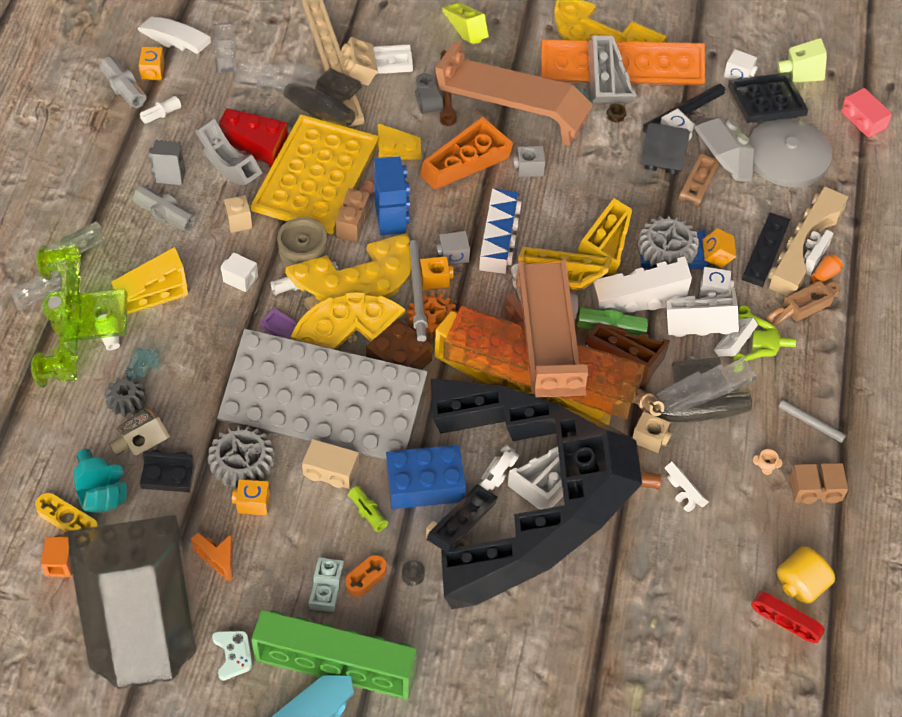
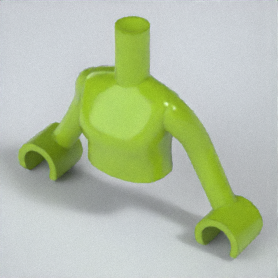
[733,305,796,372]

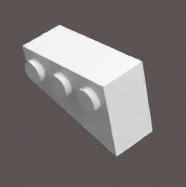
[666,288,739,337]

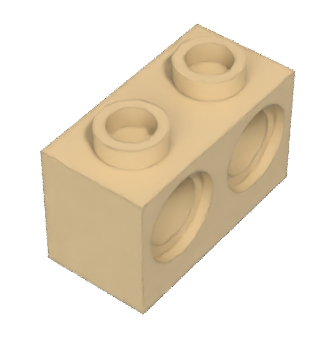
[341,37,378,86]

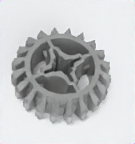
[638,215,699,266]
[208,426,275,489]

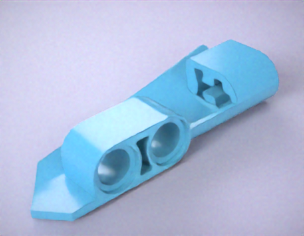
[271,675,354,717]

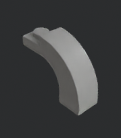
[194,119,262,185]

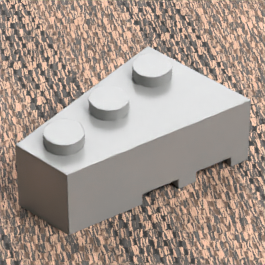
[588,36,637,104]

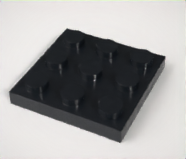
[728,73,808,123]

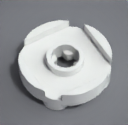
[479,444,519,491]

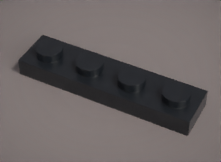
[742,212,791,287]
[426,484,498,553]

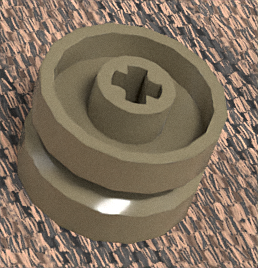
[277,217,328,269]

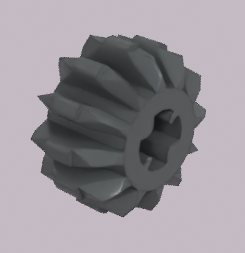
[105,376,147,418]

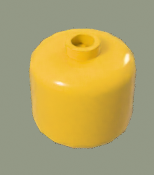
[777,546,835,604]

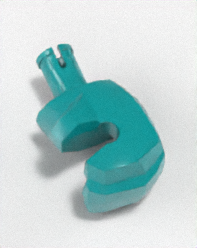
[73,449,127,513]

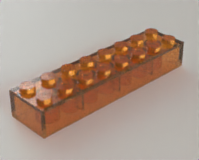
[443,306,645,419]

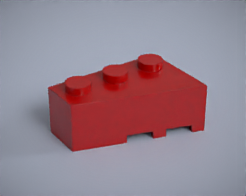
[219,108,288,168]

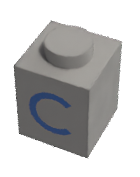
[435,231,470,265]

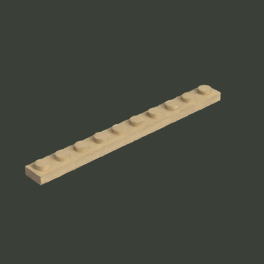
[301,0,364,127]

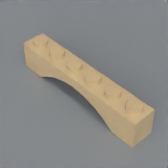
[768,186,849,296]

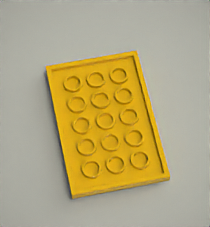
[250,114,379,235]

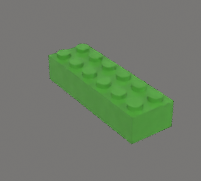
[252,610,417,700]

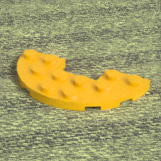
[554,0,667,43]
[285,233,412,301]
[291,292,405,350]

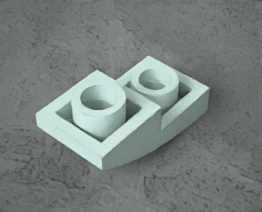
[309,557,344,613]

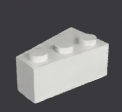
[508,446,563,510]

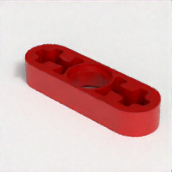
[751,592,825,644]

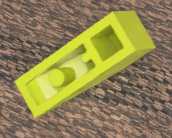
[442,2,489,44]

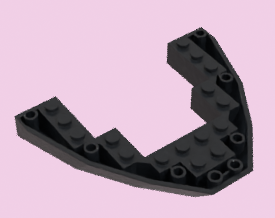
[431,379,643,609]

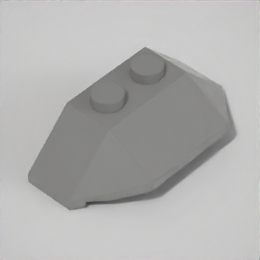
[694,118,754,182]

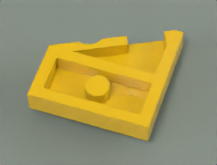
[378,124,422,160]

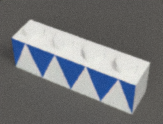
[479,189,522,274]

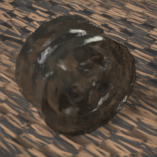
[402,560,425,586]

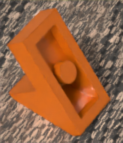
[191,533,233,582]

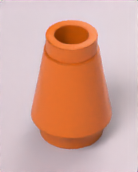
[810,254,843,283]

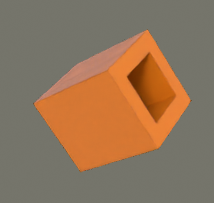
[41,535,76,577]

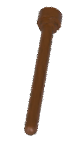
[440,50,457,126]

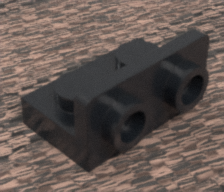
[140,450,195,493]

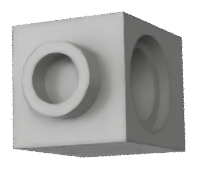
[513,146,545,177]

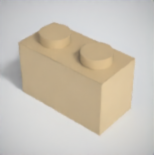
[302,439,359,489]

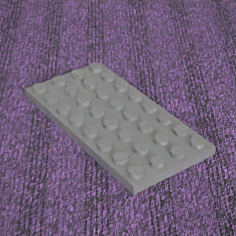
[217,329,428,461]

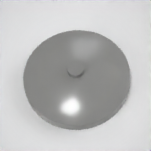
[749,119,832,187]

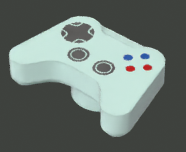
[212,631,252,680]

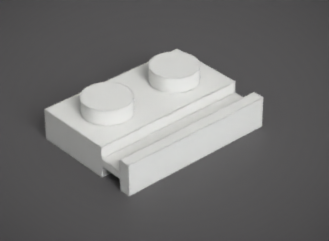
[373,44,413,74]

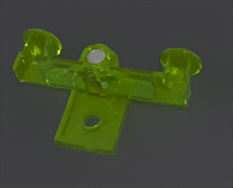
[31,244,128,387]

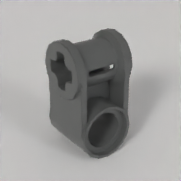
[415,73,443,114]

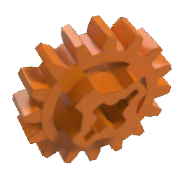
[407,292,457,339]

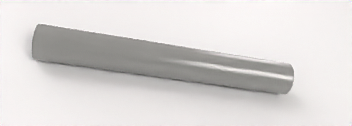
[778,400,846,443]

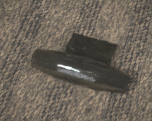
[283,68,362,126]
[656,357,752,423]

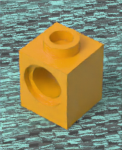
[420,256,454,290]

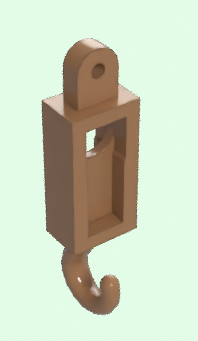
[765,281,841,327]

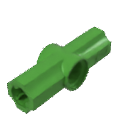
[576,307,648,336]

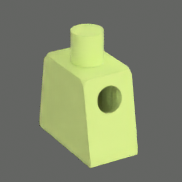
[777,38,827,82]

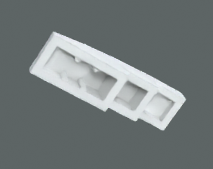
[138,17,211,54]

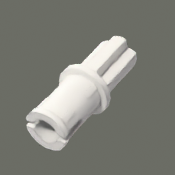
[140,96,181,123]

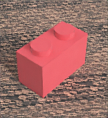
[841,88,892,138]

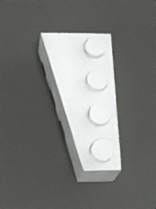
[591,256,692,313]

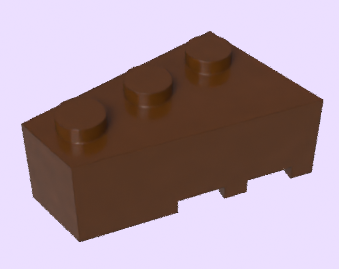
[584,322,670,387]

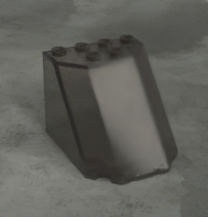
[68,515,196,689]

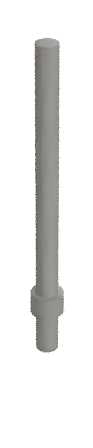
[409,240,428,342]

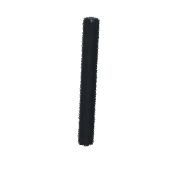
[642,83,726,134]

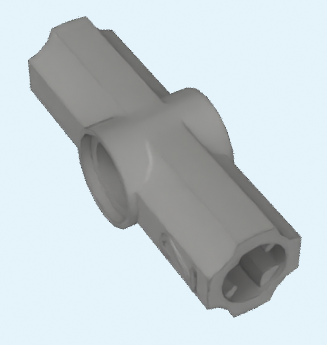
[99,56,147,109]
[132,186,197,232]

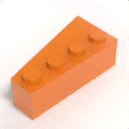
[420,117,513,190]

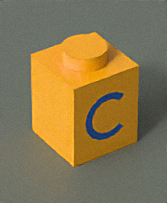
[139,47,165,80]
[702,228,737,268]
[232,480,270,515]

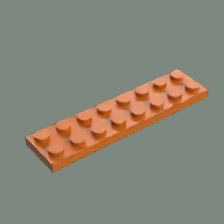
[541,40,705,86]

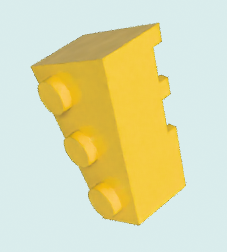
[576,198,633,276]
[111,247,188,316]

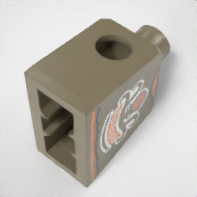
[108,406,170,456]

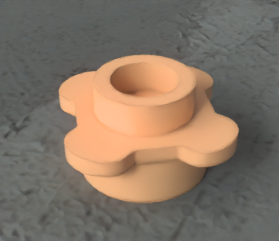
[753,449,782,475]

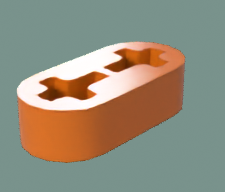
[345,555,387,597]

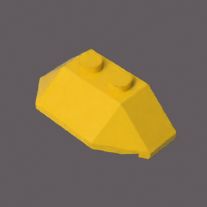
[518,246,612,290]

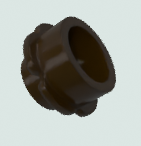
[606,103,627,123]

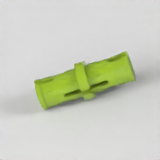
[348,486,388,532]

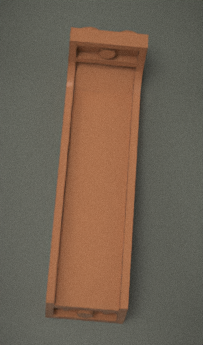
[435,42,593,146]
[516,260,588,397]

